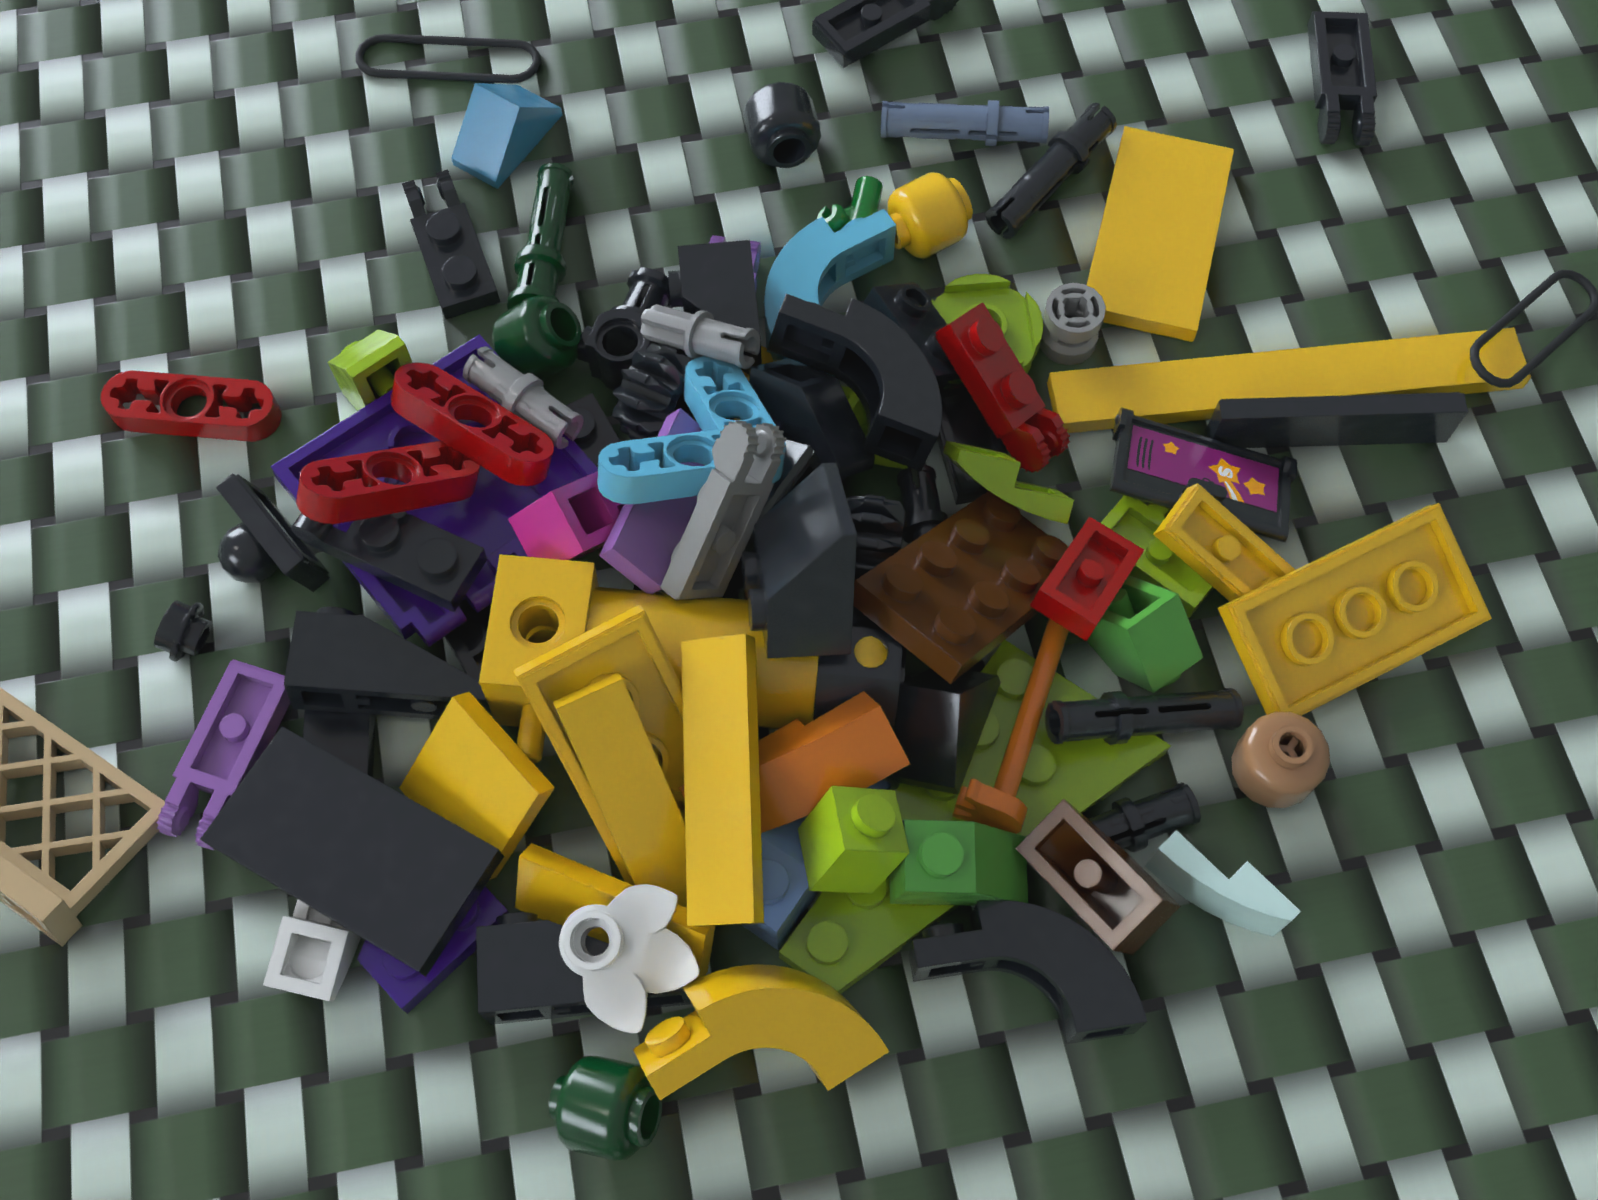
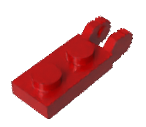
[935,302,1070,473]

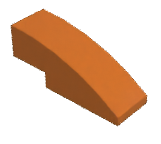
[679,691,910,833]

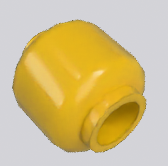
[888,172,973,259]

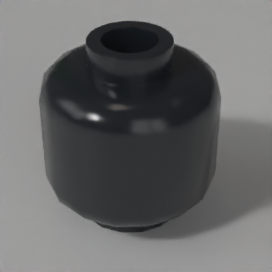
[743,82,821,168]

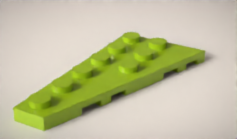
[779,640,1171,994]

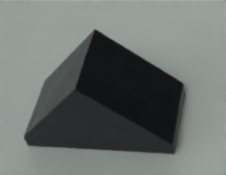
[893,669,1001,795]

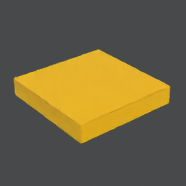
[399,691,555,880]

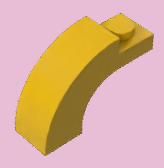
[633,964,889,1100]

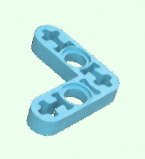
[597,356,786,504]

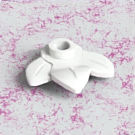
[559,884,700,1033]

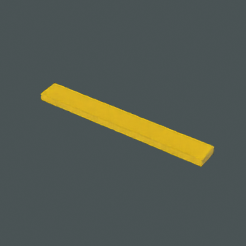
[1047,327,1531,433]

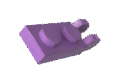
[157,659,290,850]

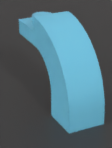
[764,209,896,377]

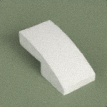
[263,899,361,1001]

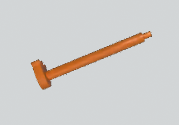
[952,618,1069,834]

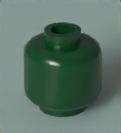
[492,295,582,380]
[549,1056,662,1161]

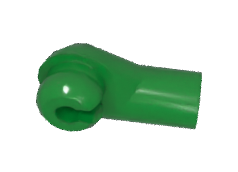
[817,176,883,233]

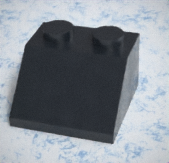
[742,462,857,659]

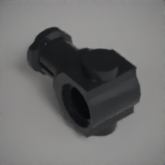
[577,267,671,391]

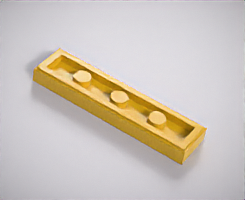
[681,634,764,926]
[553,672,687,908]

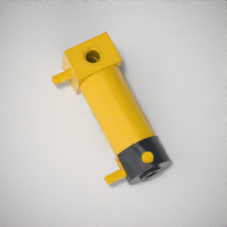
[479,554,906,763]

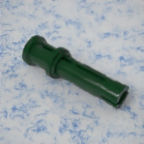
[507,163,574,310]

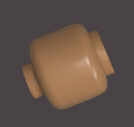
[1231,712,1330,808]

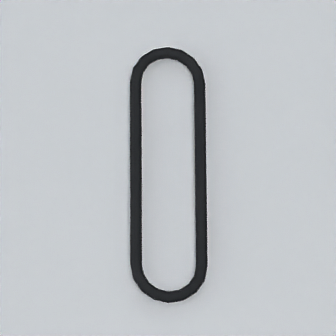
[355,34,541,83]
[1470,270,1598,388]

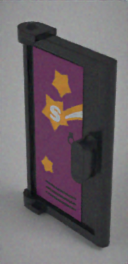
[1109,407,1297,542]

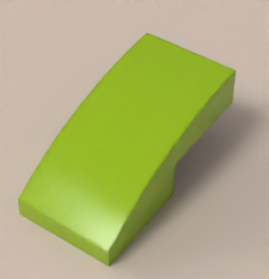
[943,441,1074,524]

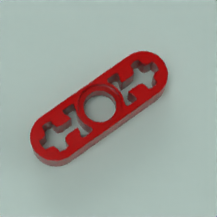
[391,362,554,486]
[101,370,282,442]
[296,441,480,524]

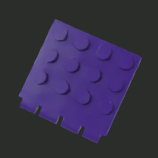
[270,334,598,647]

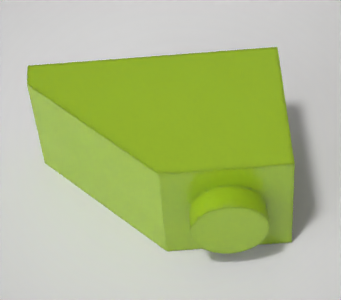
[327,329,413,411]

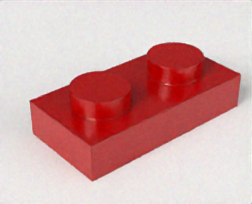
[1030,517,1144,641]

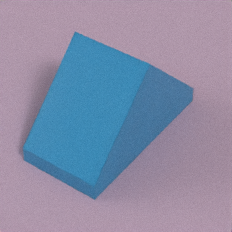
[452,83,562,189]

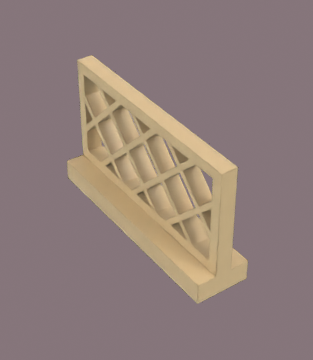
[0,687,165,947]

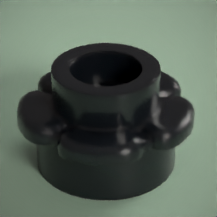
[154,600,212,662]

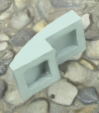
[1145,830,1301,936]

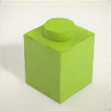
[798,786,910,894]

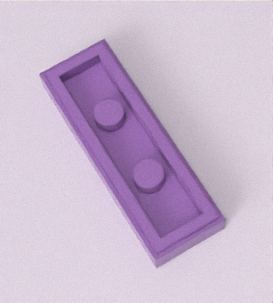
[599,408,705,594]

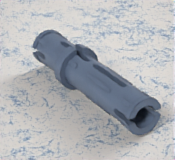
[881,100,1049,146]

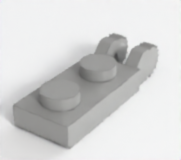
[660,421,786,600]

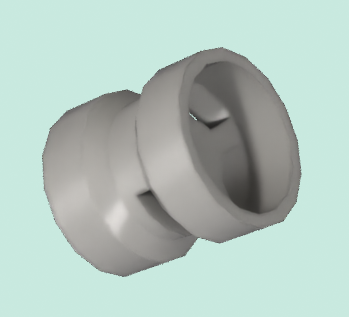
[1040,283,1106,365]

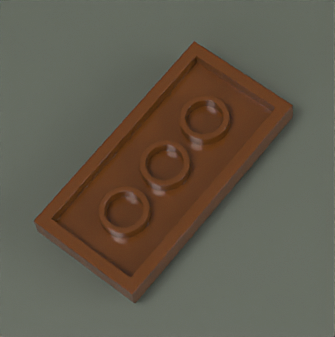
[853,491,1068,684]

